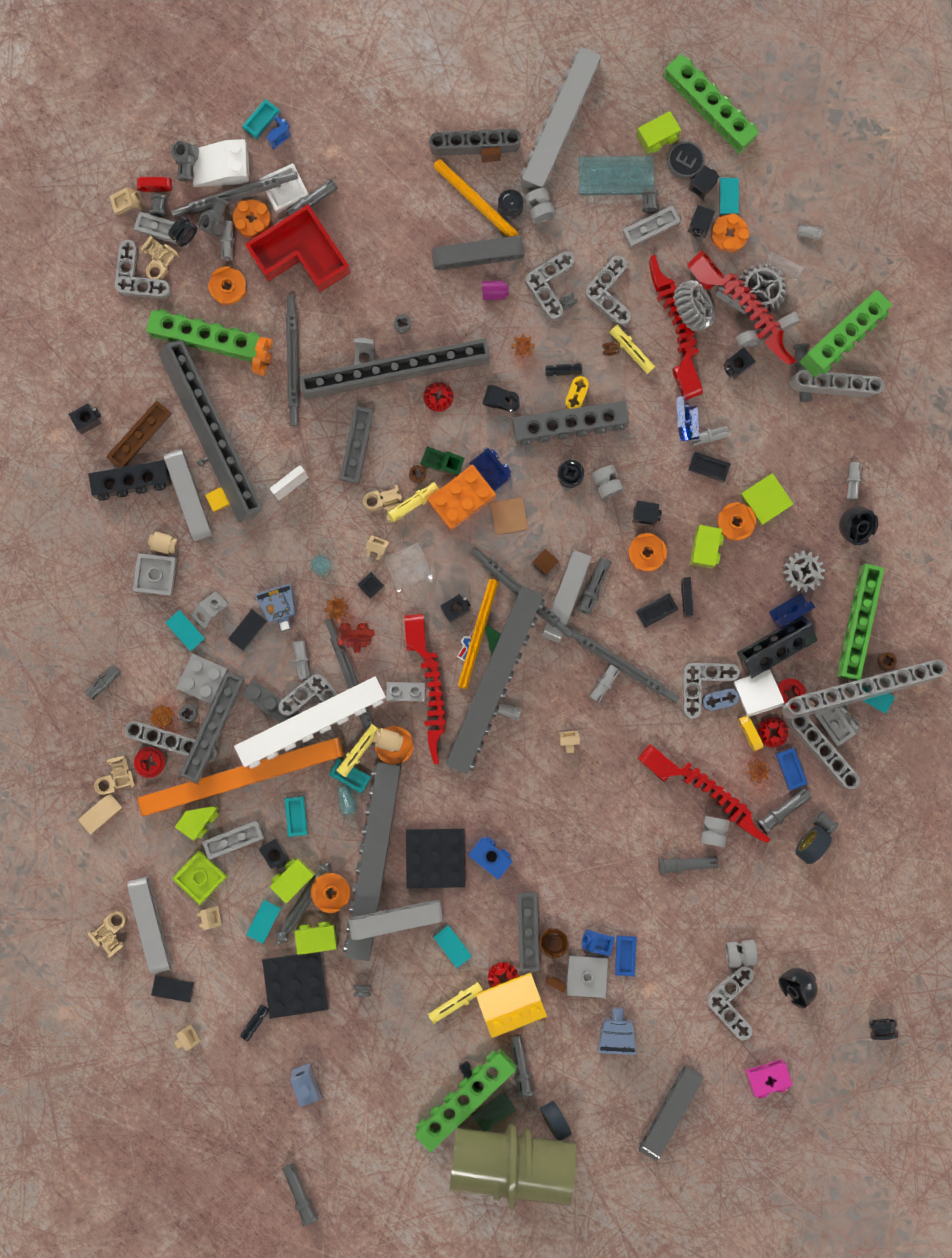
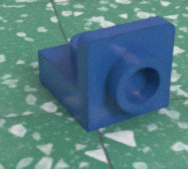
[266,115,291,150]
[581,929,615,956]

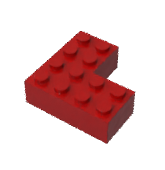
[244,204,351,293]

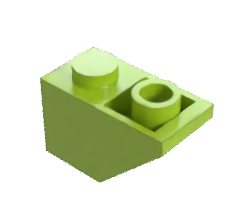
[175,806,219,841]

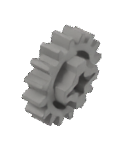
[782,551,825,593]

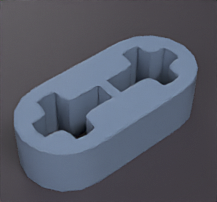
[702,689,739,711]

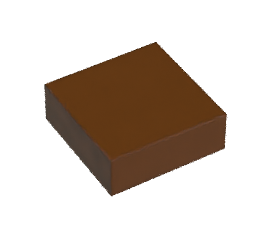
[481,147,501,163]
[532,549,559,575]
[545,975,567,993]

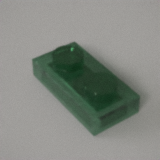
[472,1092,516,1131]

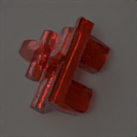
[336,623,375,653]

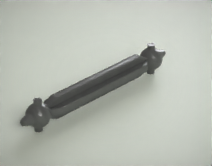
[275,861,331,946]

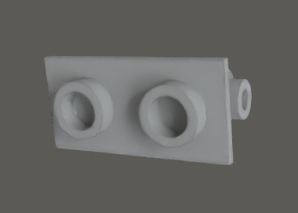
[386,682,425,702]

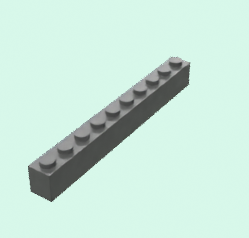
[299,338,490,400]
[159,340,263,523]
[446,586,545,774]
[343,763,401,961]

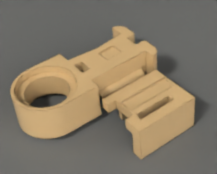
[141,236,179,280]
[363,485,405,523]
[94,756,136,794]
[88,911,127,958]

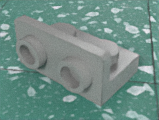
[816,705,861,746]

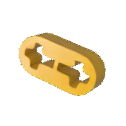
[565,376,589,409]
[738,715,763,752]

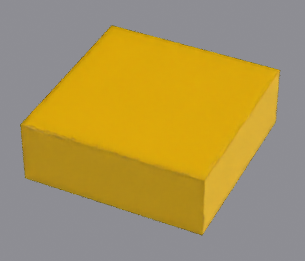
[205,487,230,513]

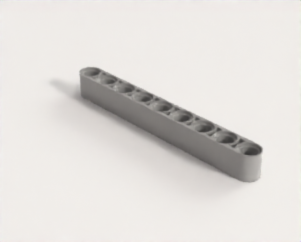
[782,659,947,719]

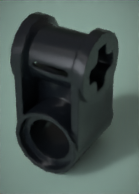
[482,385,520,412]

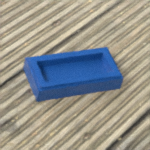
[775,748,808,790]
[615,935,637,976]

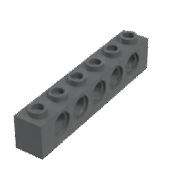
[512,400,629,446]

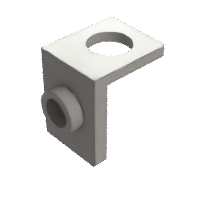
[354,337,375,365]
[191,592,229,629]

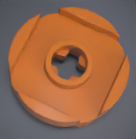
[233,199,271,238]
[711,213,749,253]
[208,266,247,306]
[252,337,273,376]
[717,502,756,541]
[628,533,667,572]
[374,726,413,765]
[311,873,350,913]

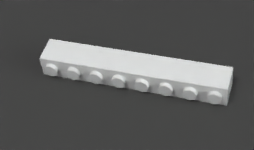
[234,676,386,769]

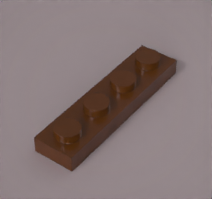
[107,400,172,468]

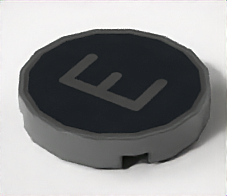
[667,141,705,179]

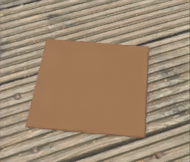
[490,497,528,535]

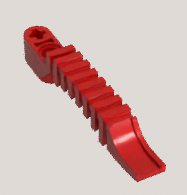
[687,251,797,364]
[649,255,703,401]
[404,614,446,764]
[637,744,771,843]

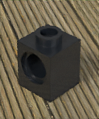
[689,165,720,200]
[688,205,715,238]
[723,347,756,380]
[68,403,102,434]
[632,501,662,526]
[440,594,471,624]
[259,838,290,870]

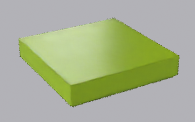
[740,473,794,526]
[172,850,228,905]

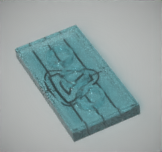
[578,156,654,195]

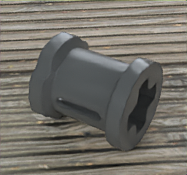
[642,189,659,213]
[149,194,167,218]
[812,810,839,835]

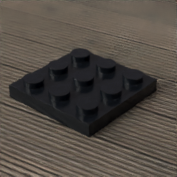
[406,828,465,888]
[262,952,329,1019]

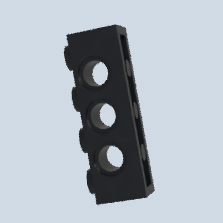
[88,460,171,501]
[737,615,818,679]

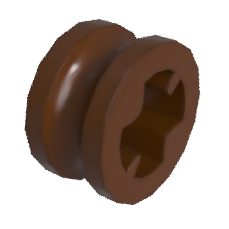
[602,342,620,356]
[409,465,426,483]
[877,652,897,670]

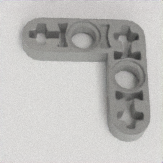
[115,240,171,299]
[526,252,575,321]
[585,256,631,326]
[735,312,800,347]
[683,663,740,719]
[278,674,349,718]
[707,965,754,1040]

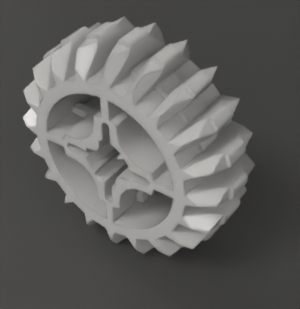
[739,264,788,313]
[674,280,715,332]

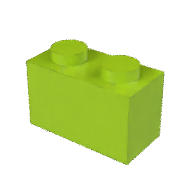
[636,111,681,154]
[690,525,724,569]
[270,858,315,903]
[294,921,338,955]

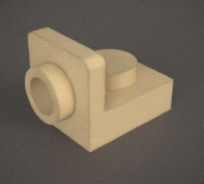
[110,187,143,215]

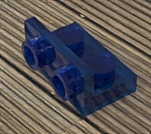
[676,396,700,441]
[469,447,511,492]
[769,594,815,628]

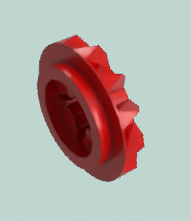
[423,382,454,412]
[778,678,806,709]
[758,717,789,748]
[134,747,165,778]
[487,962,519,988]

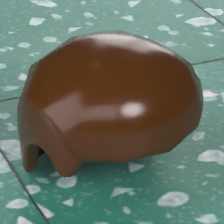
[539,928,569,958]

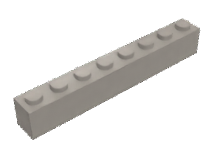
[520,47,601,191]

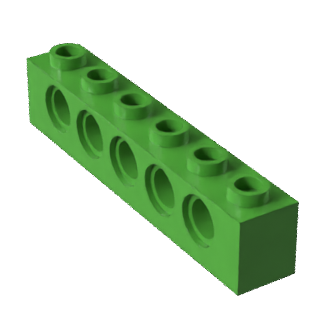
[663,53,759,154]
[800,289,893,378]
[146,309,260,362]
[836,564,885,681]
[414,1048,517,1153]

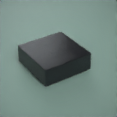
[357,572,384,599]

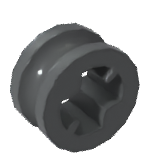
[559,293,578,310]
[394,314,411,333]
[179,705,198,722]
[353,985,371,997]

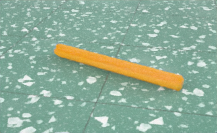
[434,159,518,237]
[458,579,498,689]

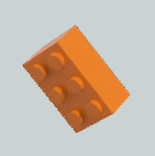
[427,464,496,532]

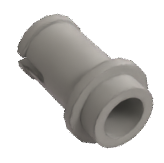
[797,223,822,241]
[497,702,521,721]

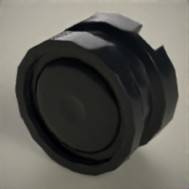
[497,189,524,220]
[168,216,198,247]
[558,460,584,488]
[869,1019,899,1040]

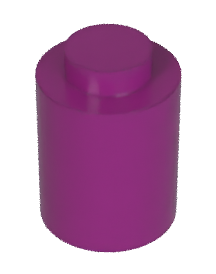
[482,281,509,300]

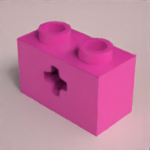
[745,1059,793,1098]

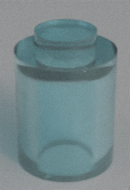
[311,555,332,577]

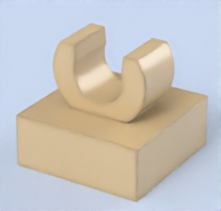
[365,535,390,560]
[559,731,580,753]
[197,906,222,930]
[173,1024,200,1051]

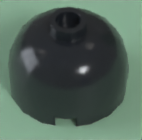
[839,506,878,546]
[778,968,818,1009]

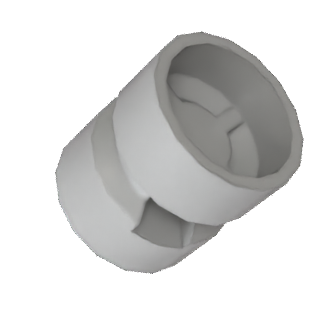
[524,188,556,224]
[591,465,624,499]
[700,816,730,847]
[725,940,757,968]

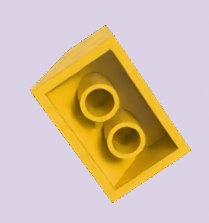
[476,973,547,1038]

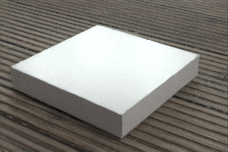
[260,163,309,214]
[270,465,308,501]
[734,670,785,717]

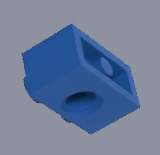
[468,836,513,880]

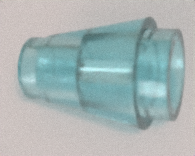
[337,786,358,816]

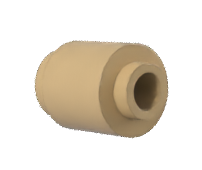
[148,532,178,555]
[373,728,403,752]

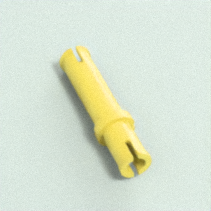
[609,325,656,374]
[387,482,439,523]
[336,723,380,777]
[428,982,483,1024]

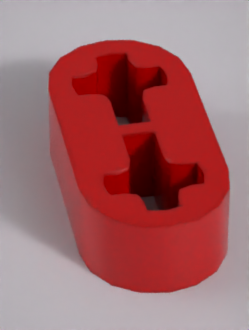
[137,177,172,192]

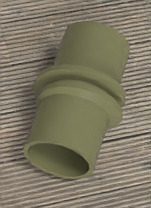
[449,1124,577,1210]

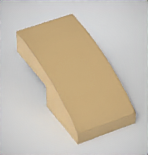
[78,793,122,835]

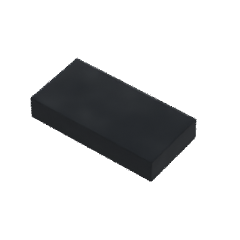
[688,452,730,482]
[681,577,693,618]
[636,593,679,628]
[228,609,268,651]
[151,975,194,1003]

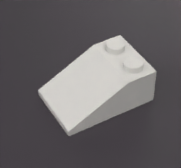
[192,139,250,187]

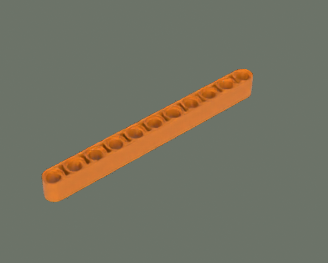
[137,737,345,817]

